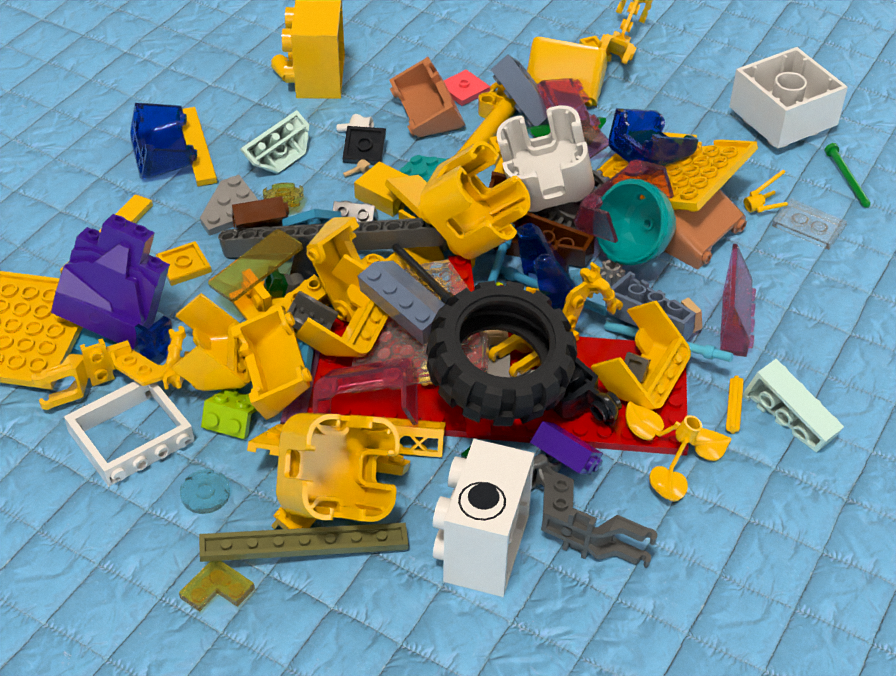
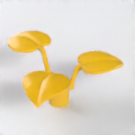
[626,401,731,502]

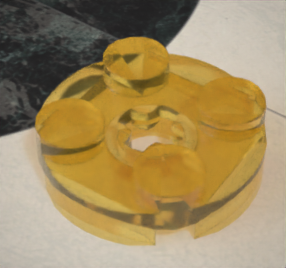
[263,183,304,207]

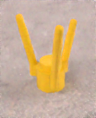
[743,170,788,213]

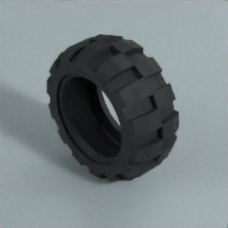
[426,280,577,426]

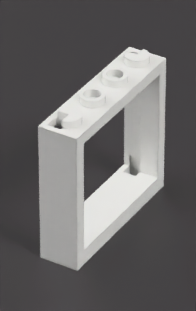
[64,381,194,487]

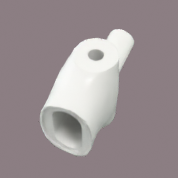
[336,114,374,132]

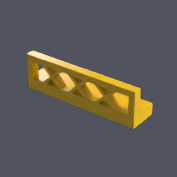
[351,415,446,457]

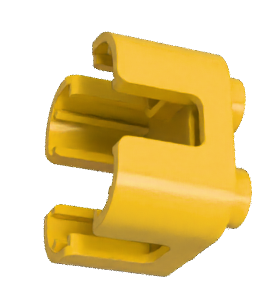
[418,141,530,260]
[276,413,400,522]

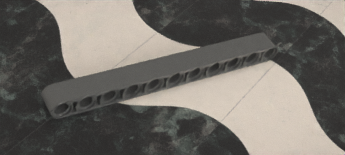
[218,218,447,258]

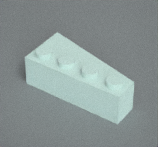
[743,359,844,453]

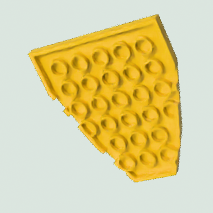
[597,140,758,212]

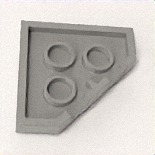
[200,175,258,236]

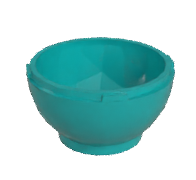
[594,179,676,266]

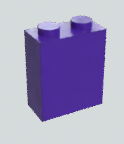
[530,421,603,474]

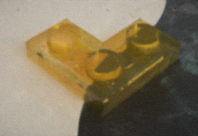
[179,561,255,612]

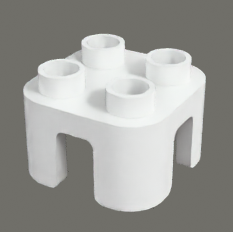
[497,105,595,212]

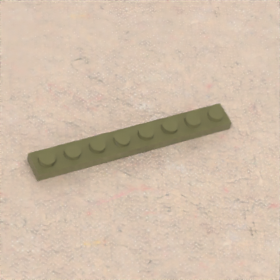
[199,523,408,562]

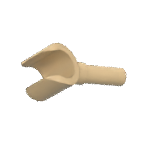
[343,159,371,177]

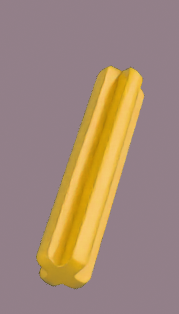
[726,375,744,434]

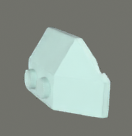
[240,110,309,174]

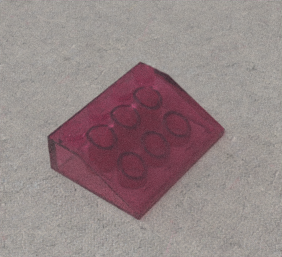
[719,244,756,357]

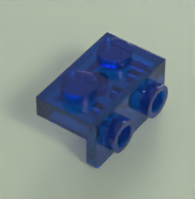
[135,316,172,365]

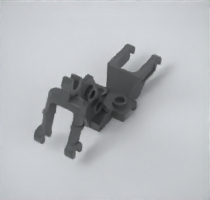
[531,454,658,567]

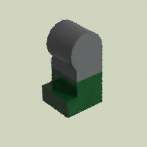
[263,267,304,298]

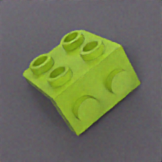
[201,389,257,439]

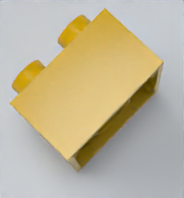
[282,0,345,99]

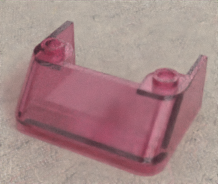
[536,78,612,159]
[574,160,674,243]
[313,358,418,425]

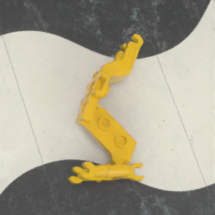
[598,0,653,64]
[488,262,623,377]
[31,326,189,410]

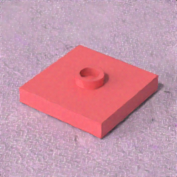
[444,70,490,106]

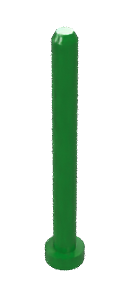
[824,143,871,208]

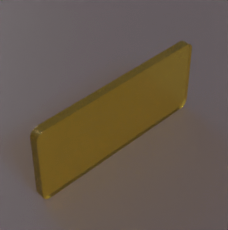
[208,229,303,302]

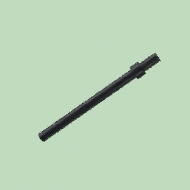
[392,243,454,305]

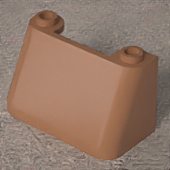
[389,57,466,138]
[664,189,747,270]

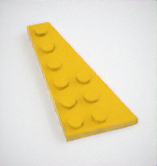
[247,424,411,476]

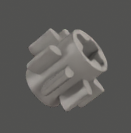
[600,260,625,286]

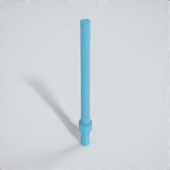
[604,321,733,362]

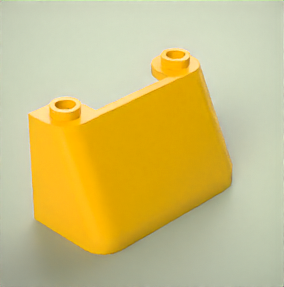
[527,37,607,107]
[307,217,363,322]
[231,305,313,420]

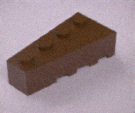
[505,212,595,267]

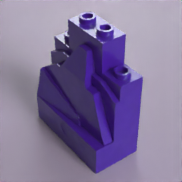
[51,214,170,350]

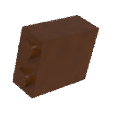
[232,196,289,229]

